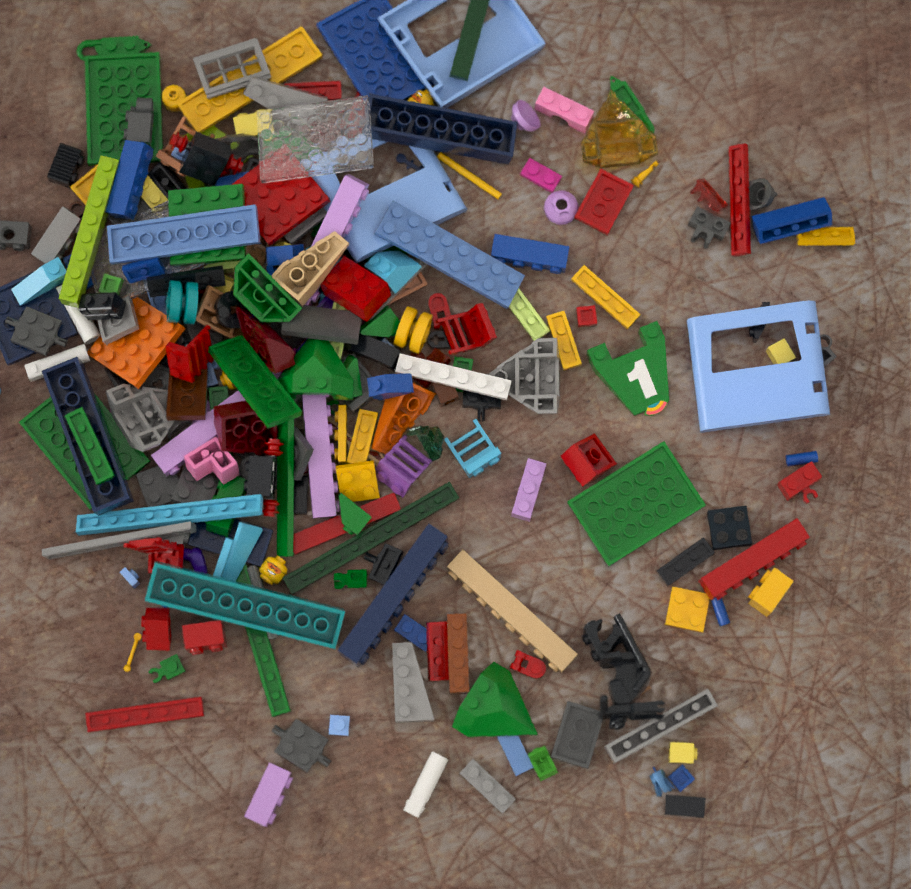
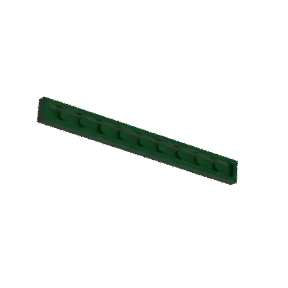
[283,481,459,595]

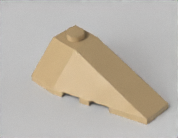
[271,231,349,307]

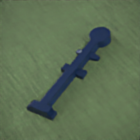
[396,153,424,172]

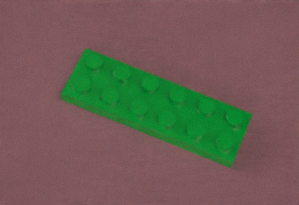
[208,335,302,429]

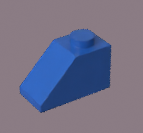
[367,373,414,400]

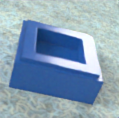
[668,764,695,792]

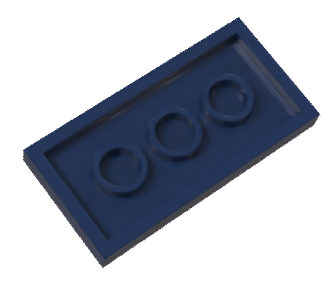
[188,519,274,567]

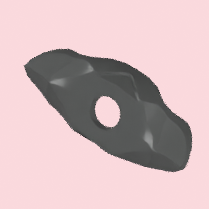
[216,133,264,161]

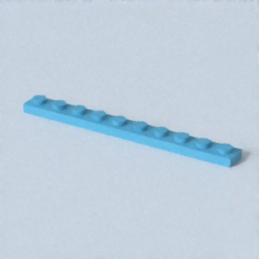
[76,494,263,536]

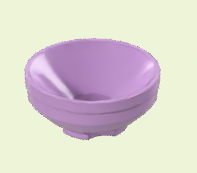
[511,100,540,132]
[544,190,578,225]

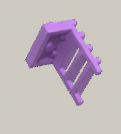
[375,435,435,498]

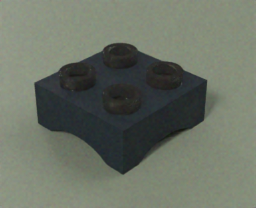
[707,505,752,550]

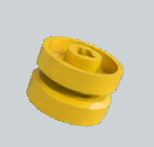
[394,306,433,354]

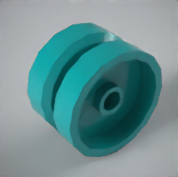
[166,280,198,324]

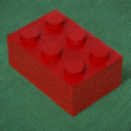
[321,256,391,322]

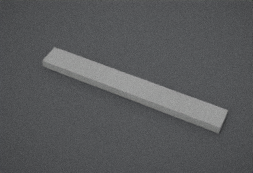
[42,521,196,560]

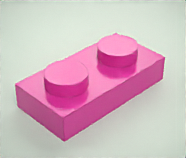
[520,158,562,193]

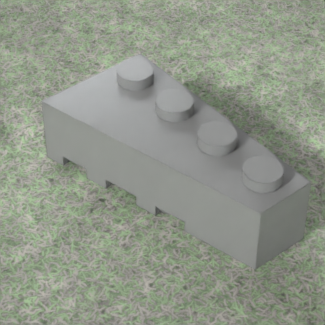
[243,76,328,132]
[392,642,435,723]

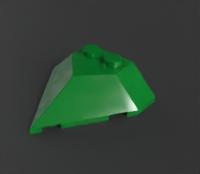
[277,338,354,400]
[452,661,538,738]

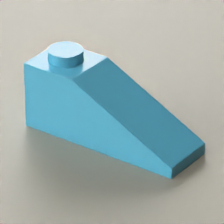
[11,257,66,306]

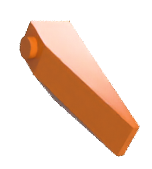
[371,373,436,455]

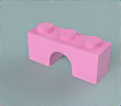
[535,87,594,134]

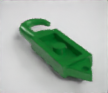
[77,36,152,61]
[609,76,655,141]

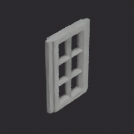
[193,38,272,99]

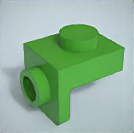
[528,746,558,781]

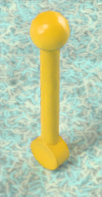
[123,633,142,672]

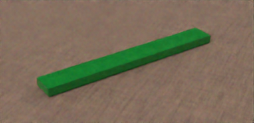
[277,419,294,557]
[236,564,291,717]

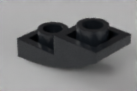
[749,302,770,343]

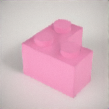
[184,437,240,485]

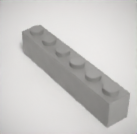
[604,689,718,764]

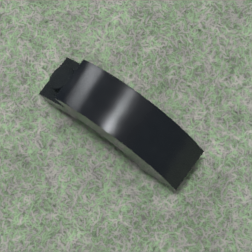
[343,334,405,372]

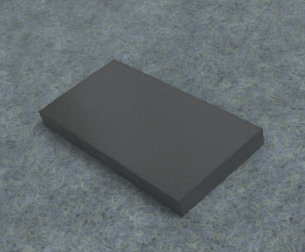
[281,305,362,345]

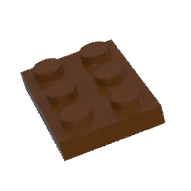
[166,368,208,421]

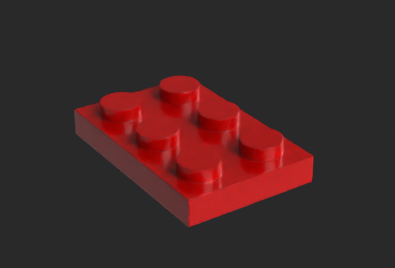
[574,168,634,235]

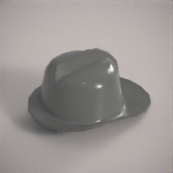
[749,178,778,211]

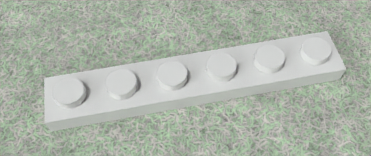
[395,354,512,400]

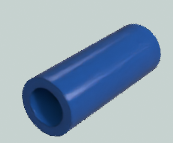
[786,451,818,467]
[711,598,730,627]

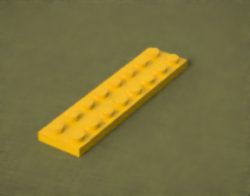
[177,26,323,133]

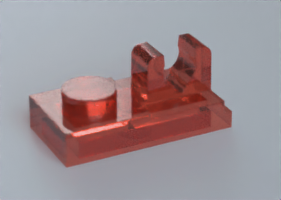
[690,178,729,212]

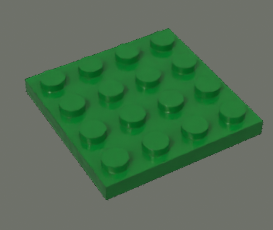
[168,184,246,266]

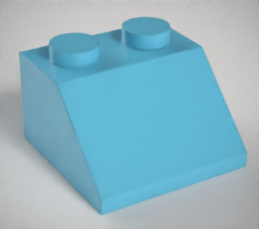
[364,251,422,294]

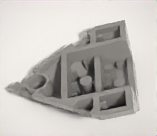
[487,338,560,414]
[106,384,176,452]

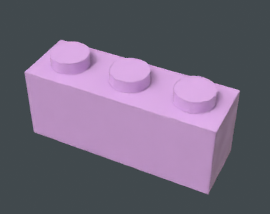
[511,458,546,522]
[244,763,293,827]

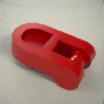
[428,293,452,329]
[509,650,546,679]

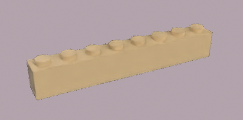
[447,550,578,673]

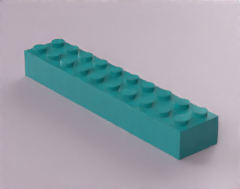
[145,561,345,649]

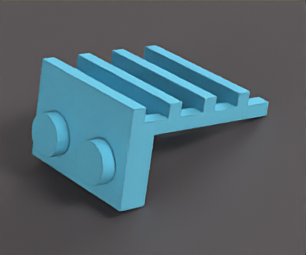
[444,419,501,478]

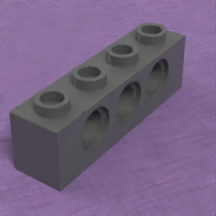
[0,220,32,251]

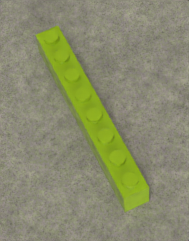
[58,156,119,308]

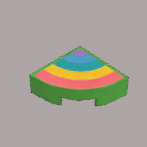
[644,400,668,416]

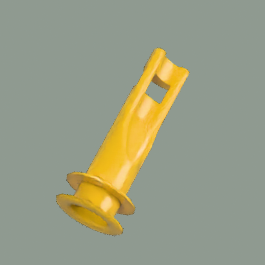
[631,160,659,188]

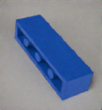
[105,140,154,221]
[752,197,832,244]
[491,234,569,274]

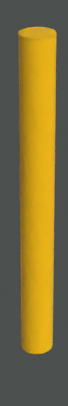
[437,152,502,200]

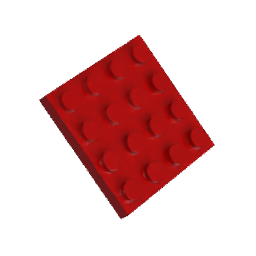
[231,145,330,246]

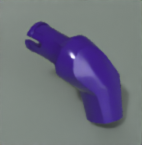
[183,547,208,574]

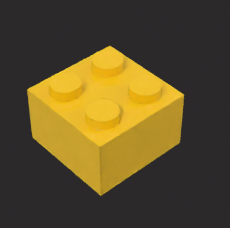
[748,567,794,617]

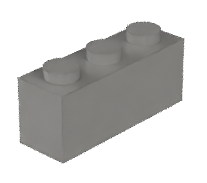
[31,206,82,264]

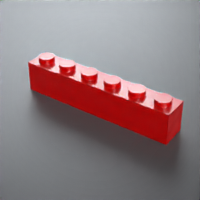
[698,518,810,600]

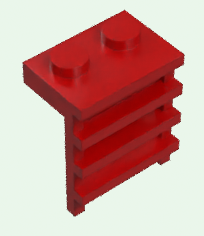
[435,303,497,355]
[165,325,214,383]
[124,537,184,574]

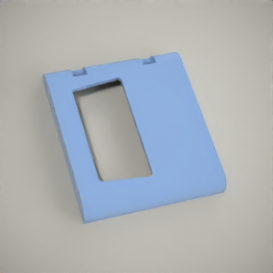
[378,0,546,108]
[302,135,467,263]
[687,301,830,433]

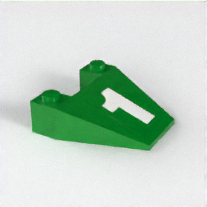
[586,321,669,416]

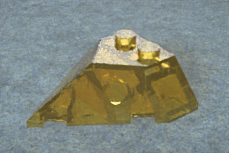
[581,89,658,168]

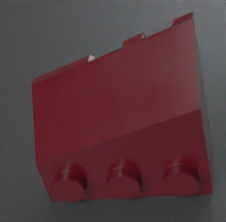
[235,306,296,374]
[214,400,277,457]

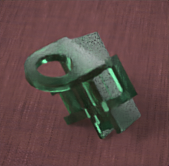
[405,425,444,462]

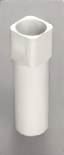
[56,285,101,344]
[24,344,91,382]
[404,752,448,818]

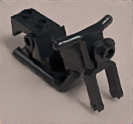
[581,614,665,731]

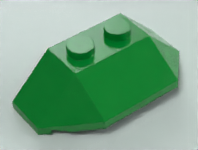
[233,253,302,322]

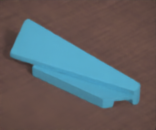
[213,521,263,581]

